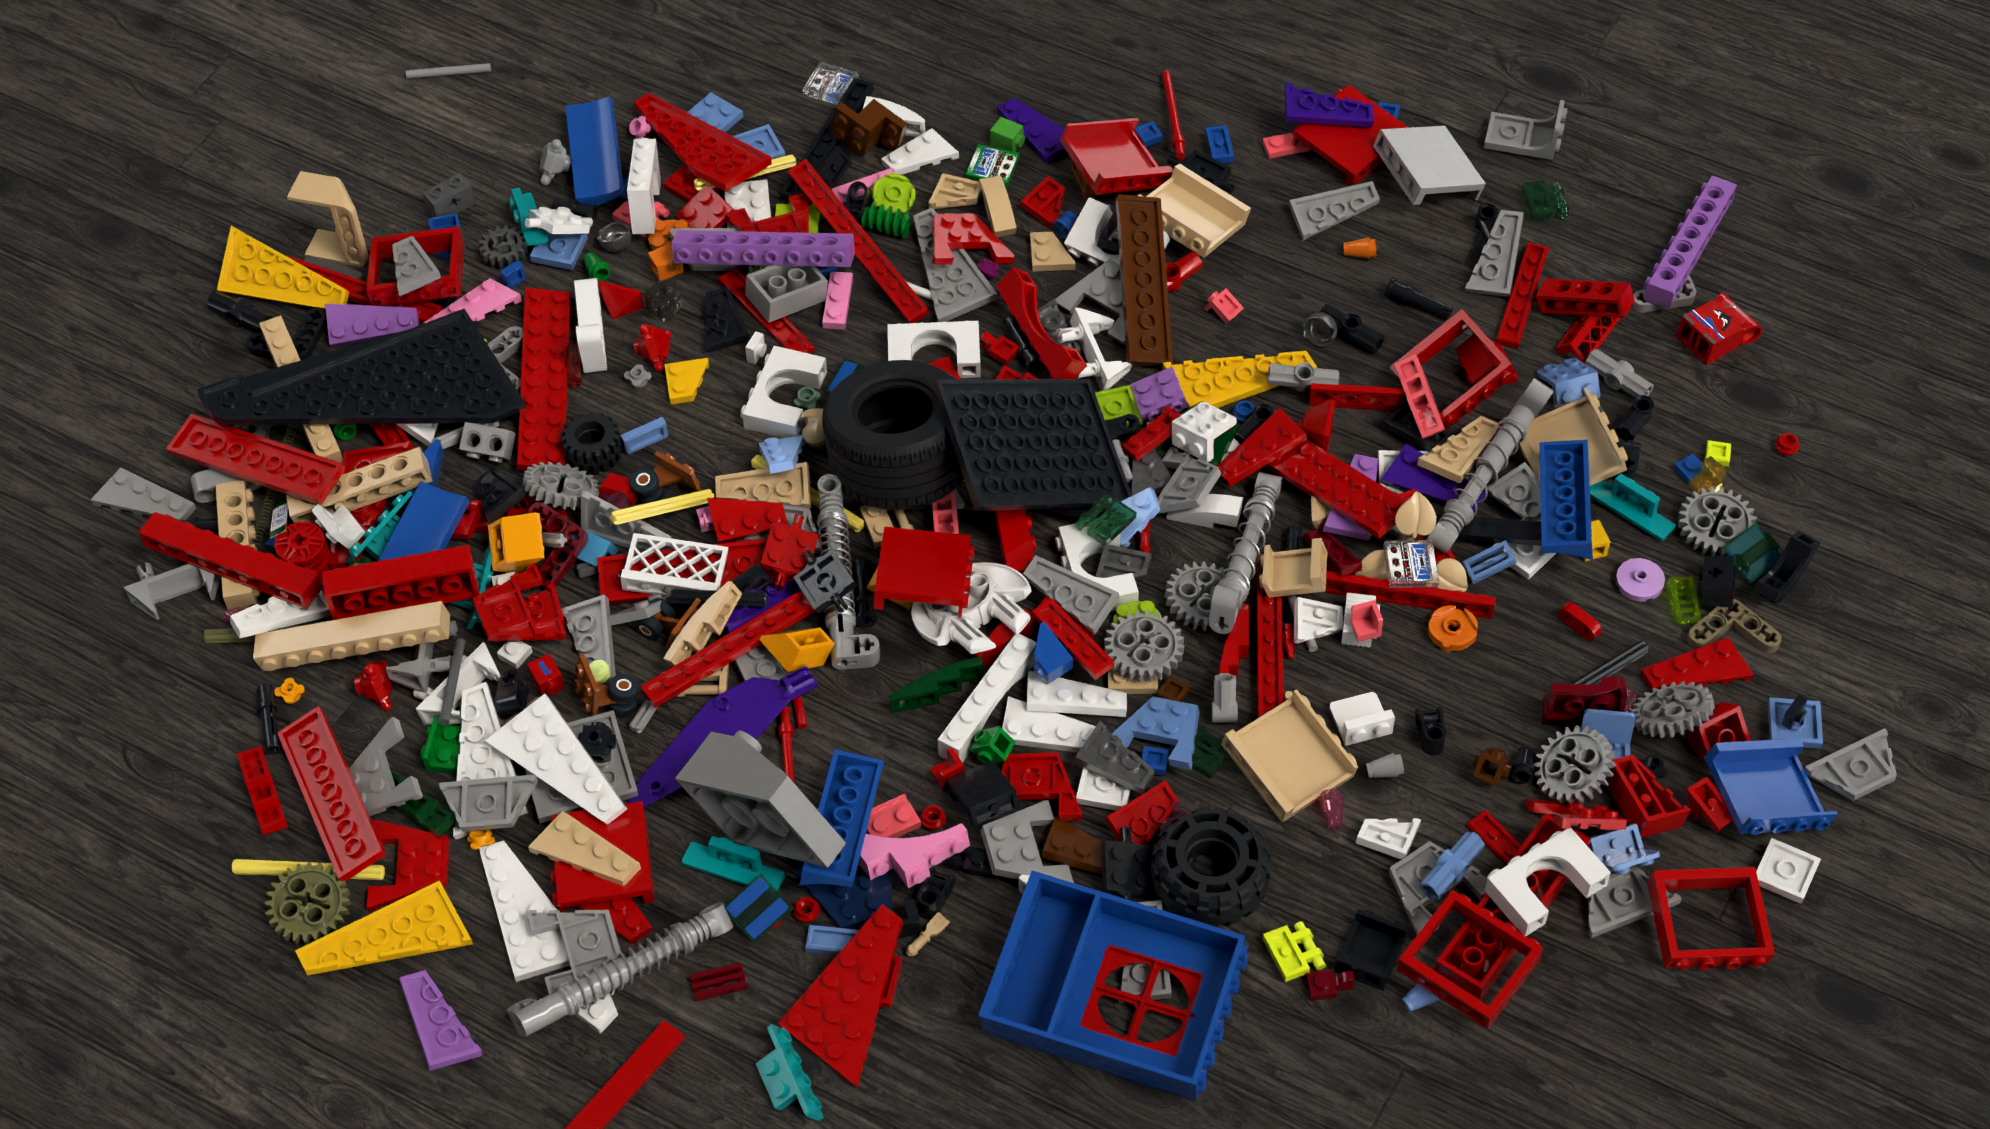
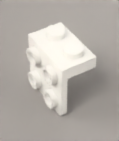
[1172,402,1237,462]
[1329,692,1395,746]

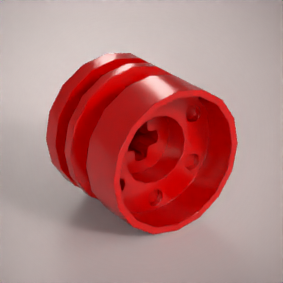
[274,522,332,581]

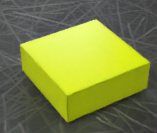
[1705,440,1731,467]

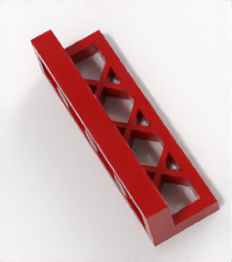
[1554,315,1620,363]
[1309,383,1404,411]

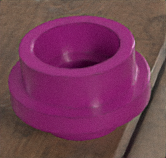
[977,258,999,278]

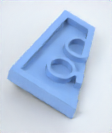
[759,435,806,474]

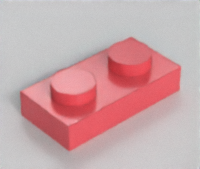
[1262,132,1310,159]

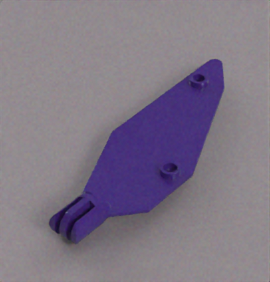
[628,665,819,808]

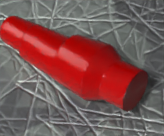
[1282,623,1294,659]

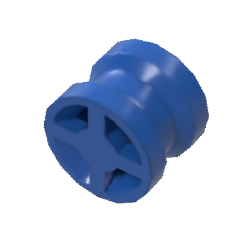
[1053,211,1078,239]

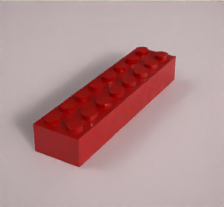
[1434,813,1591,1001]

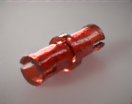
[565,344,583,387]

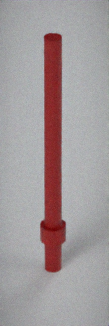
[1162,71,1185,159]
[778,707,795,784]

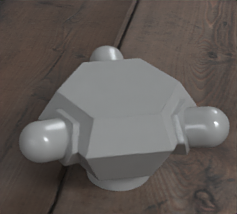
[540,139,571,185]

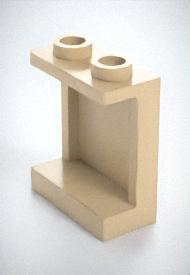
[1259,538,1327,598]

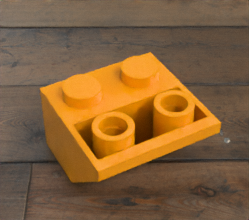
[488,512,544,573]
[760,628,835,672]

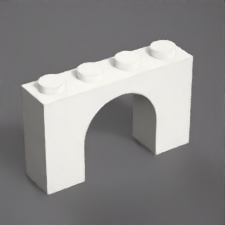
[627,138,661,234]
[1064,197,1170,267]
[888,321,981,378]
[740,346,827,438]
[1055,516,1139,611]
[1485,827,1611,936]

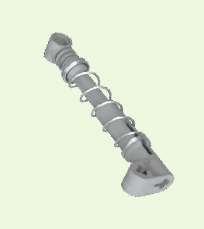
[1425,378,1554,554]
[1209,472,1283,634]

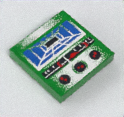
[965,144,1020,189]

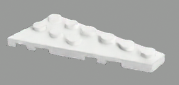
[453,682,528,840]
[485,694,627,825]
[479,841,570,982]

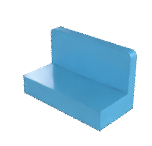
[563,529,619,568]

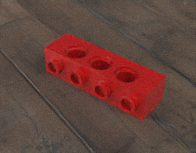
[1535,278,1635,318]

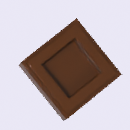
[1156,676,1190,702]

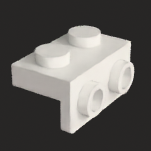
[312,504,365,549]

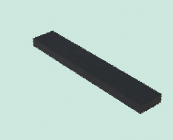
[1436,514,1542,546]

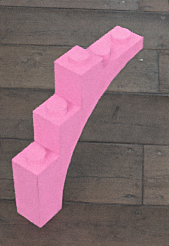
[817,808,970,888]

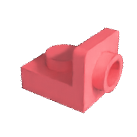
[1204,288,1244,324]

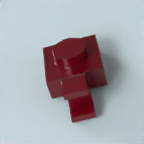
[1306,969,1355,1001]

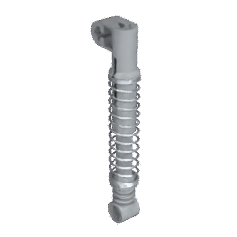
[817,474,880,670]
[507,902,733,1037]

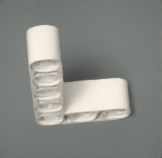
[574,278,607,373]

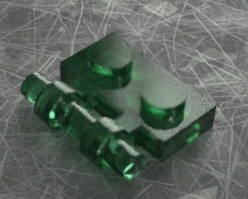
[1522,180,1569,221]
[1074,494,1137,547]
[1169,726,1230,779]

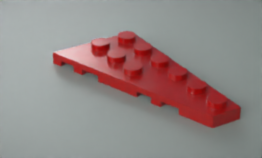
[329,442,413,569]

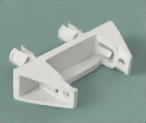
[1057,308,1132,391]
[413,642,500,725]

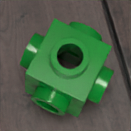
[970,726,1016,764]

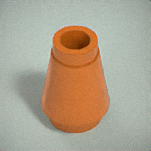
[1344,237,1376,259]

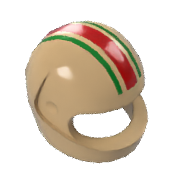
[800,408,827,450]

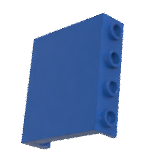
[1704,738,1838,835]

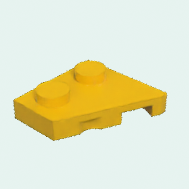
[665,358,709,405]

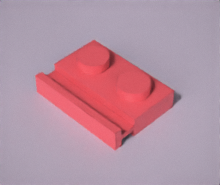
[867,794,921,838]

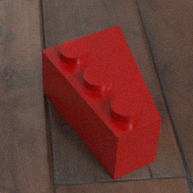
[1605,755,1691,838]

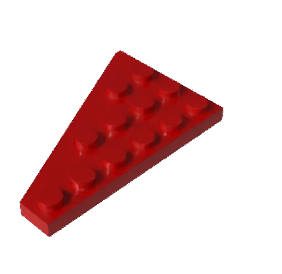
[778,904,903,1088]

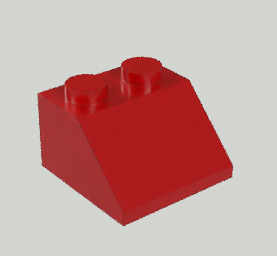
[1455,334,1519,386]
[1685,702,1751,768]

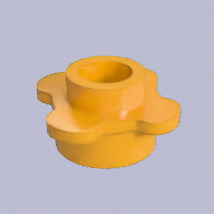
[274,678,305,704]
[467,829,495,850]

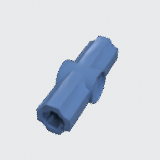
[1420,832,1485,900]

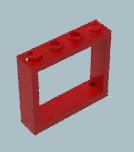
[366,226,465,306]
[1390,309,1517,430]
[1647,867,1775,971]
[1397,890,1543,1030]

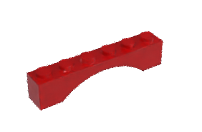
[996,267,1087,379]

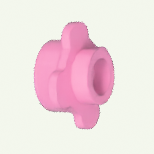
[629,116,651,139]

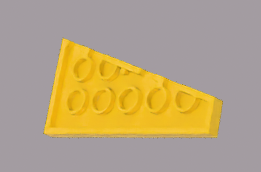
[217,226,349,310]
[1163,351,1317,409]
[295,880,473,976]

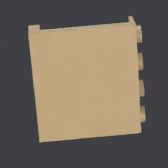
[1137,163,1251,258]
[1518,387,1628,486]
[1221,689,1358,823]

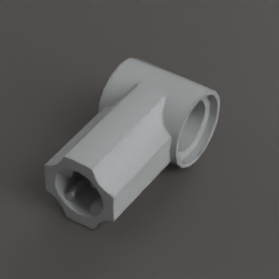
[1212,673,1238,723]

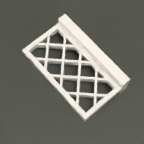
[621,533,729,596]

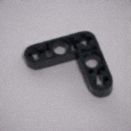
[246,308,327,360]

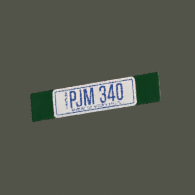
[270,498,288,538]

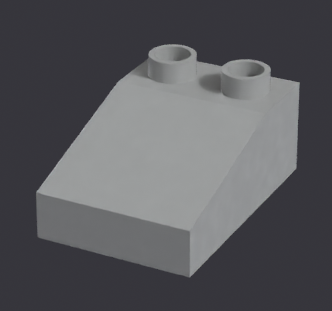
[675,730,846,868]

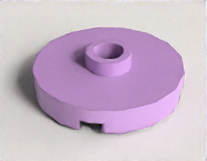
[1615,558,1665,602]

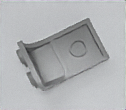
[1484,100,1568,160]

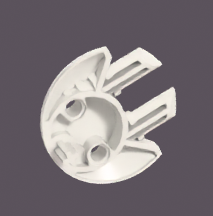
[911,562,1031,654]

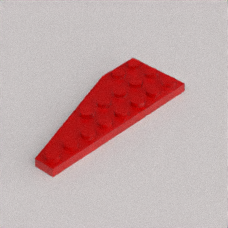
[634,93,772,192]

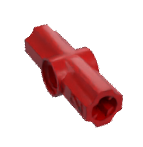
[1166,251,1203,292]

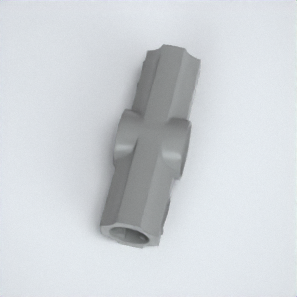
[1585,349,1654,398]
[1267,363,1339,392]

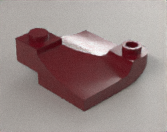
[1541,676,1627,732]

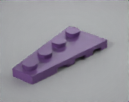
[325,303,420,348]
[1322,454,1378,540]
[399,970,482,1071]

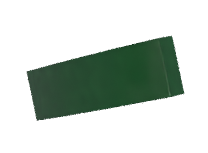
[889,656,984,714]
[391,772,457,837]

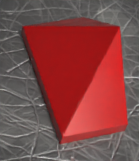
[598,281,643,320]

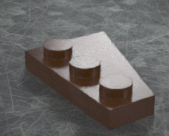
[1041,816,1102,875]

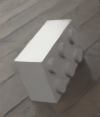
[745,265,828,322]

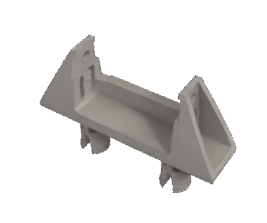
[124,563,222,620]
[386,621,458,693]

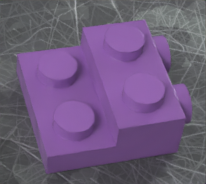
[1130,366,1189,424]

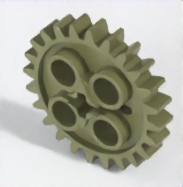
[265,862,352,945]

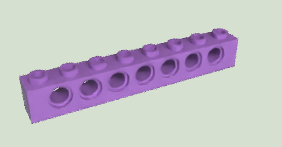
[1643,176,1737,309]
[672,230,855,267]

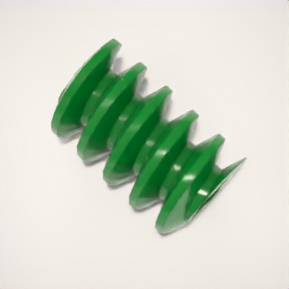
[862,202,911,239]

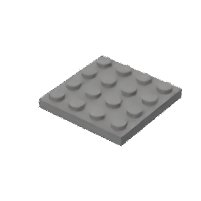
[525,710,638,824]

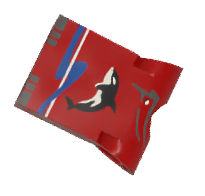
[1675,292,1763,365]

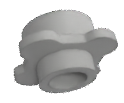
[624,364,652,388]

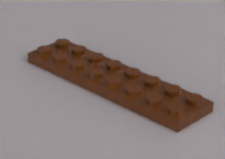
[1115,194,1173,367]

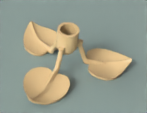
[1355,491,1468,592]

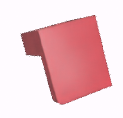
[1350,600,1383,642]

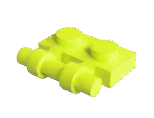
[1263,921,1326,982]

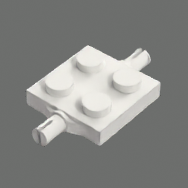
[525,207,593,234]

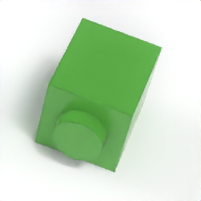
[990,117,1025,152]

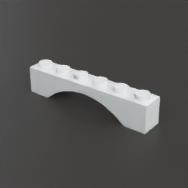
[938,634,1037,763]

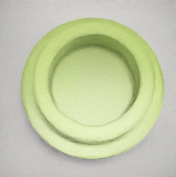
[589,660,610,684]

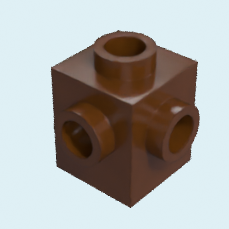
[1473,747,1512,786]

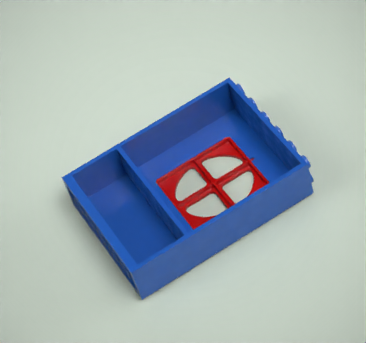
[978,870,1249,1101]

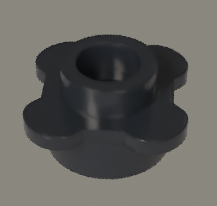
[1639,755,1668,778]

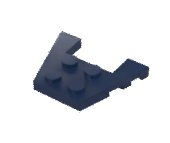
[795,869,892,929]

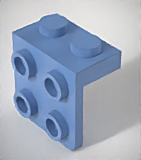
[1537,358,1600,405]
[1581,709,1635,762]
[1588,823,1660,874]

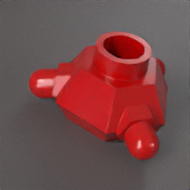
[634,324,672,372]
[354,661,392,711]

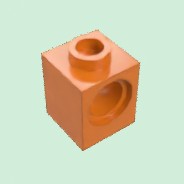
[648,243,684,282]

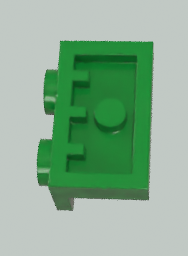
[420,717,462,774]

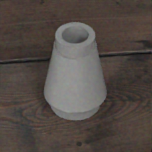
[1366,753,1405,778]

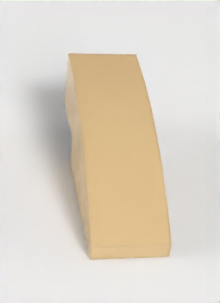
[979,176,1017,237]

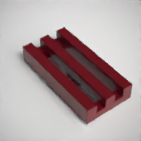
[690,962,748,1002]

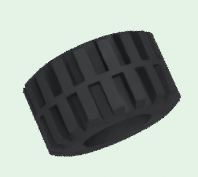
[561,412,623,475]

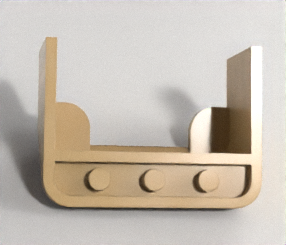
[287,171,369,267]

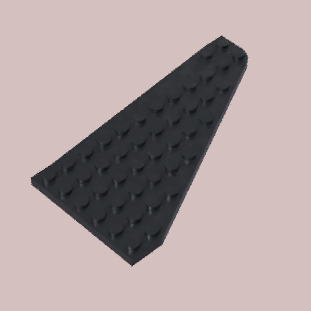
[197,308,526,425]

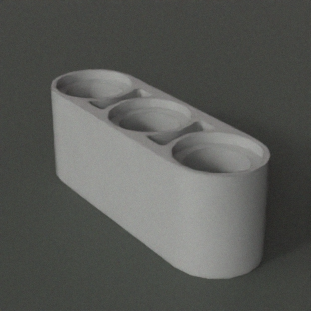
[190,469,261,503]

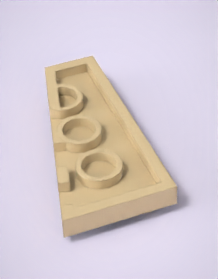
[1417,416,1498,483]
[715,462,811,508]
[528,811,641,886]

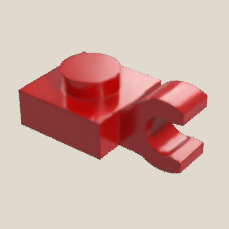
[979,331,1020,366]

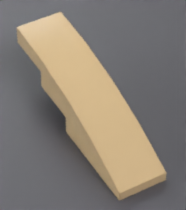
[663,581,742,667]

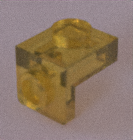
[1689,456,1726,494]

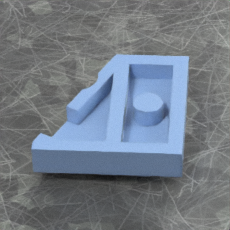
[1109,487,1161,548]

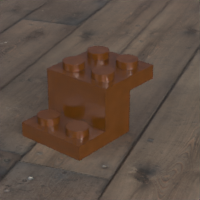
[830,99,908,157]

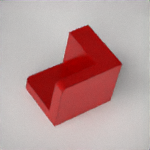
[930,748,964,792]

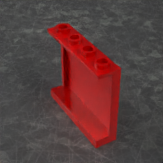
[1291,85,1409,187]
[1059,118,1174,195]
[873,526,975,618]
[550,801,655,913]

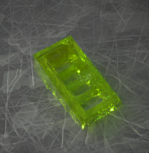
[1665,576,1701,625]

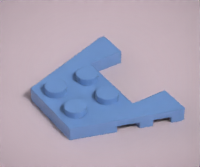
[1112,696,1199,770]

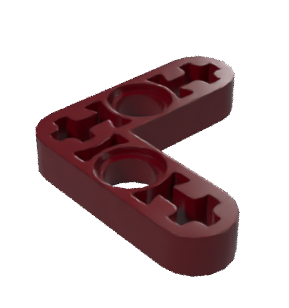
[528,502,588,588]

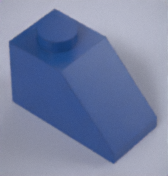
[1033,622,1073,684]

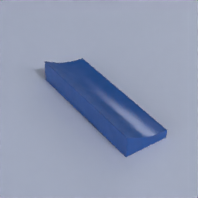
[565,96,625,206]
[1539,439,1593,560]
[378,481,470,561]
[800,749,884,887]

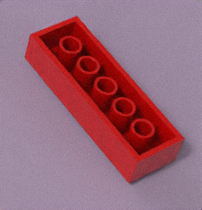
[322,545,480,620]

